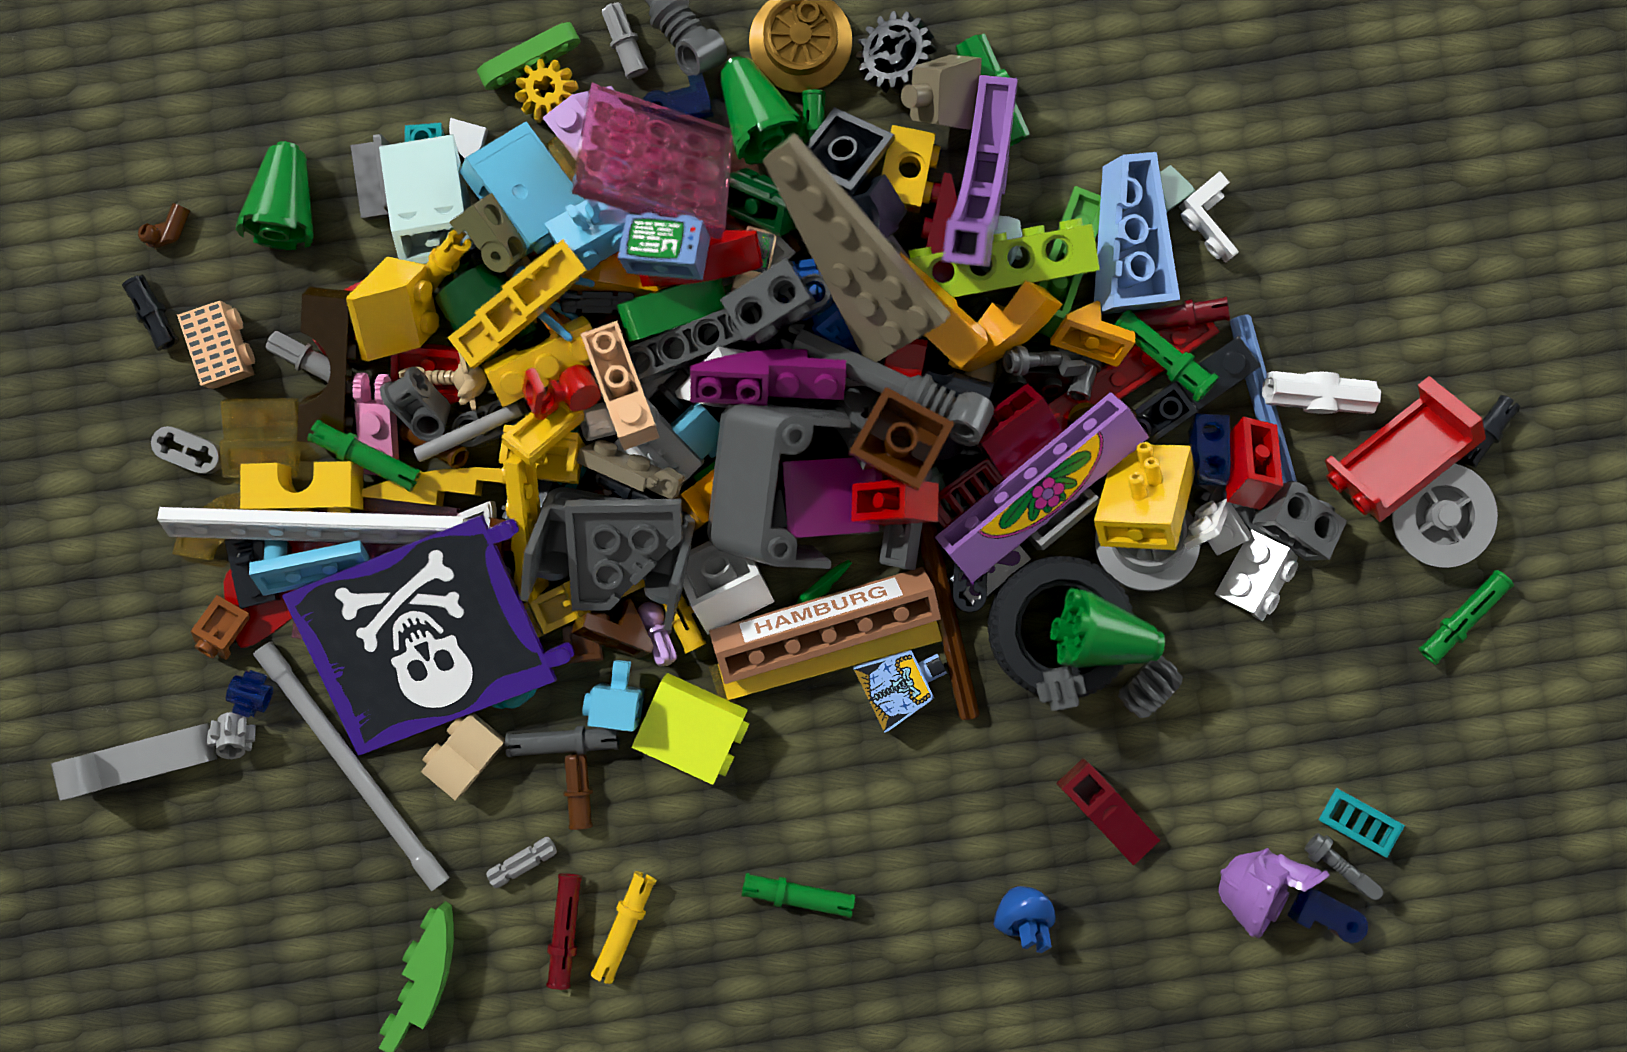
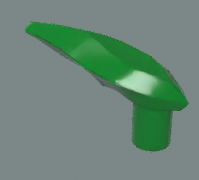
[796,559,852,604]

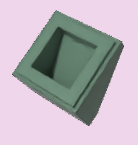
[1160,165,1196,213]

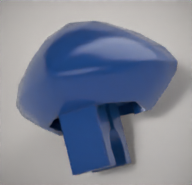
[994,886,1056,954]

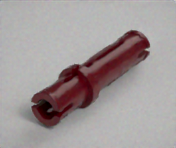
[1114,296,1230,331]
[546,873,582,990]

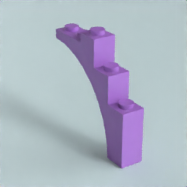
[943,75,1018,267]

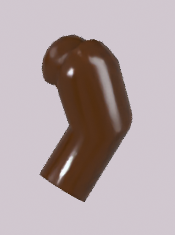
[138,203,191,248]

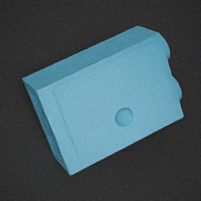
[459,122,585,257]

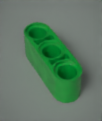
[617,278,727,341]

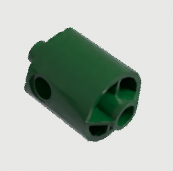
[435,261,540,364]

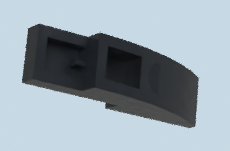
[1135,336,1261,444]

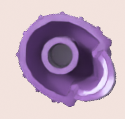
[1218,848,1330,939]

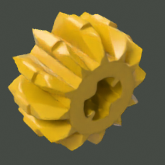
[515,59,579,123]

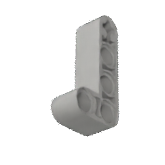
[51,723,218,800]

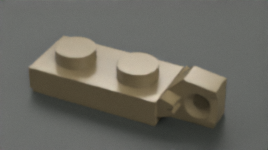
[577,440,684,499]

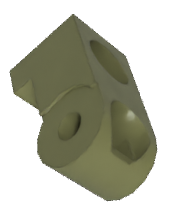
[449,193,526,272]

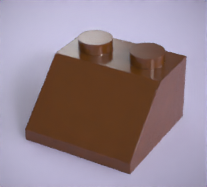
[849,386,954,491]

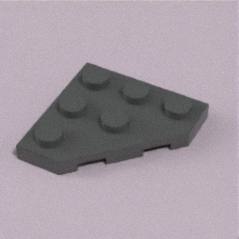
[564,499,683,611]

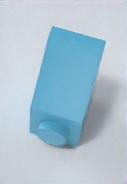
[670,402,720,459]

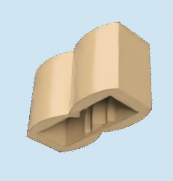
[421,713,505,801]

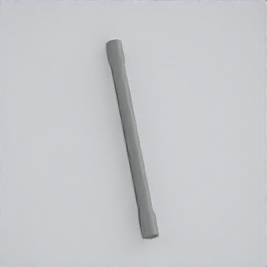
[253,641,450,892]

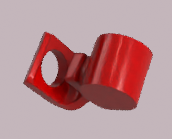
[522,364,601,421]

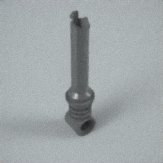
[645,0,727,77]
[780,323,994,446]

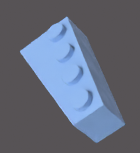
[1094,152,1180,315]

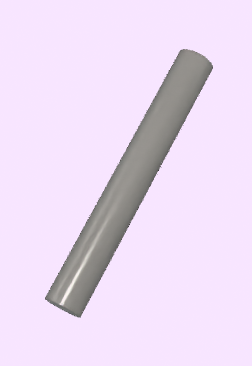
[414,402,524,462]

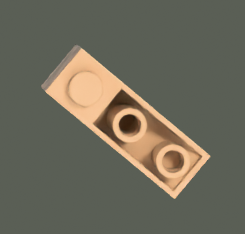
[581,321,660,450]

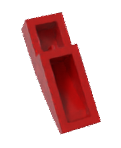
[639,230,763,287]

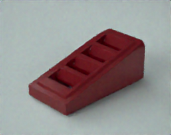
[938,457,1004,529]

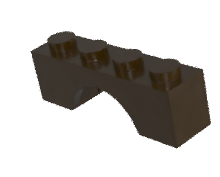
[297,287,359,443]

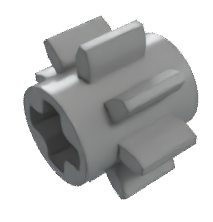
[207,712,256,759]

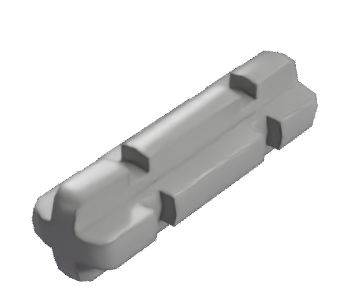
[486,837,557,888]

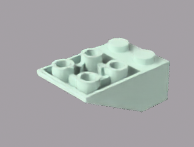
[379,134,473,264]

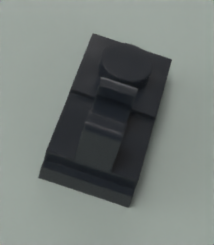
[224,539,280,609]

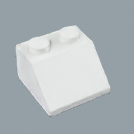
[683,541,774,635]

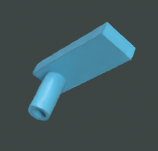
[249,540,371,596]

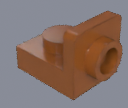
[190,595,250,660]

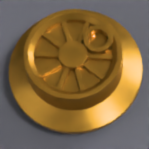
[749,0,852,93]

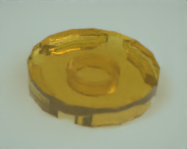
[545,135,599,200]

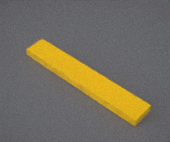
[718,621,942,700]

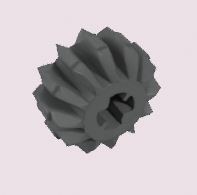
[1118,656,1183,718]

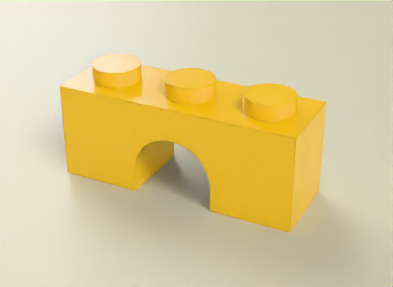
[482,315,593,407]
[240,461,364,513]

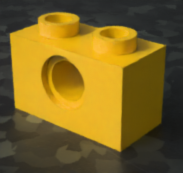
[882,125,941,213]

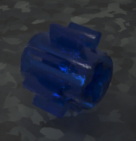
[226,670,273,718]

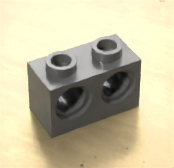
[720,258,816,344]
[1252,481,1347,561]

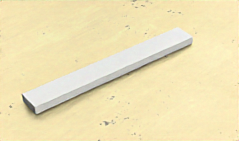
[157,507,465,544]

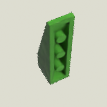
[1037,186,1101,338]

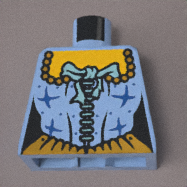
[853,650,947,733]

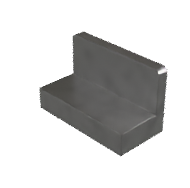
[351,134,391,221]

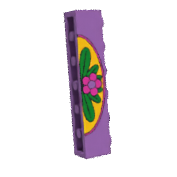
[935,392,1149,583]

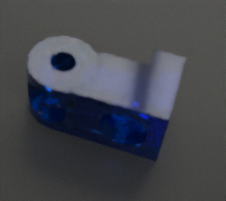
[641,73,714,129]
[1188,414,1231,486]
[1287,887,1368,943]

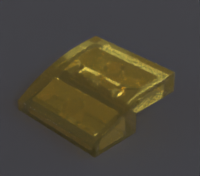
[219,398,300,477]

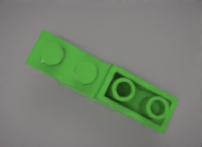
[379,901,454,1052]

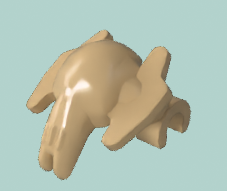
[398,352,487,411]

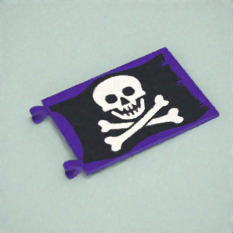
[282,514,575,756]

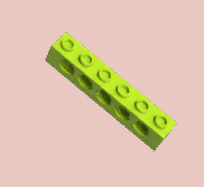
[908,218,1100,297]

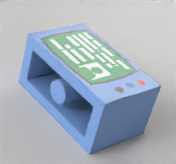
[618,212,710,280]

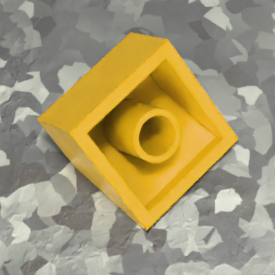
[346,257,439,361]

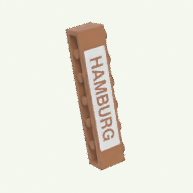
[709,567,941,684]

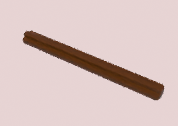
[919,522,980,720]

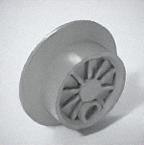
[1392,464,1498,567]
[1095,509,1200,592]

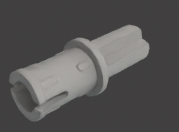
[602,2,648,79]
[266,331,330,383]

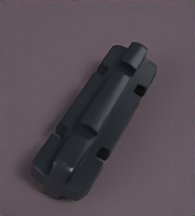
[560,291,635,314]

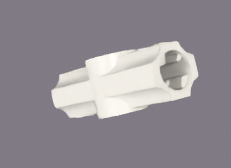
[1262,371,1381,414]

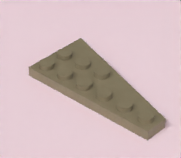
[763,134,951,362]

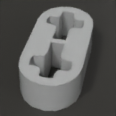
[151,426,224,474]

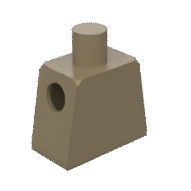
[901,55,982,130]

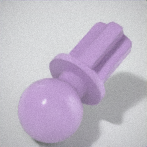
[637,601,677,666]

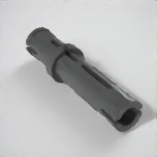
[505,726,620,757]

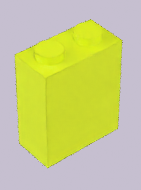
[631,673,750,785]

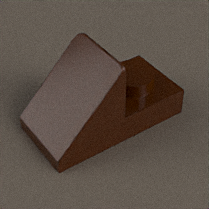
[572,599,653,659]

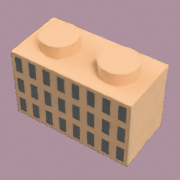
[177,301,255,389]

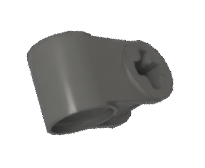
[380,367,451,441]

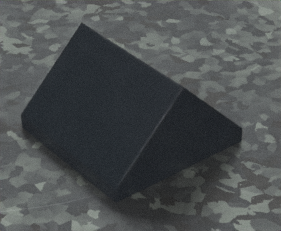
[805,107,895,196]

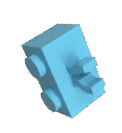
[544,186,629,270]
[583,660,645,731]

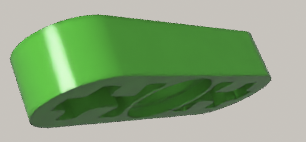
[477,22,581,90]

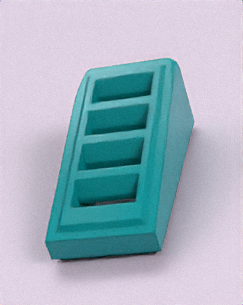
[1318,788,1405,858]

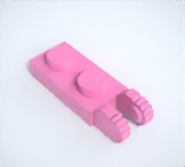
[352,372,399,475]

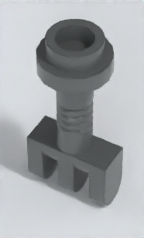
[1003,345,1088,377]
[1304,833,1383,900]

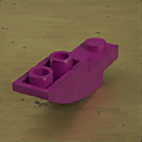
[690,349,846,406]

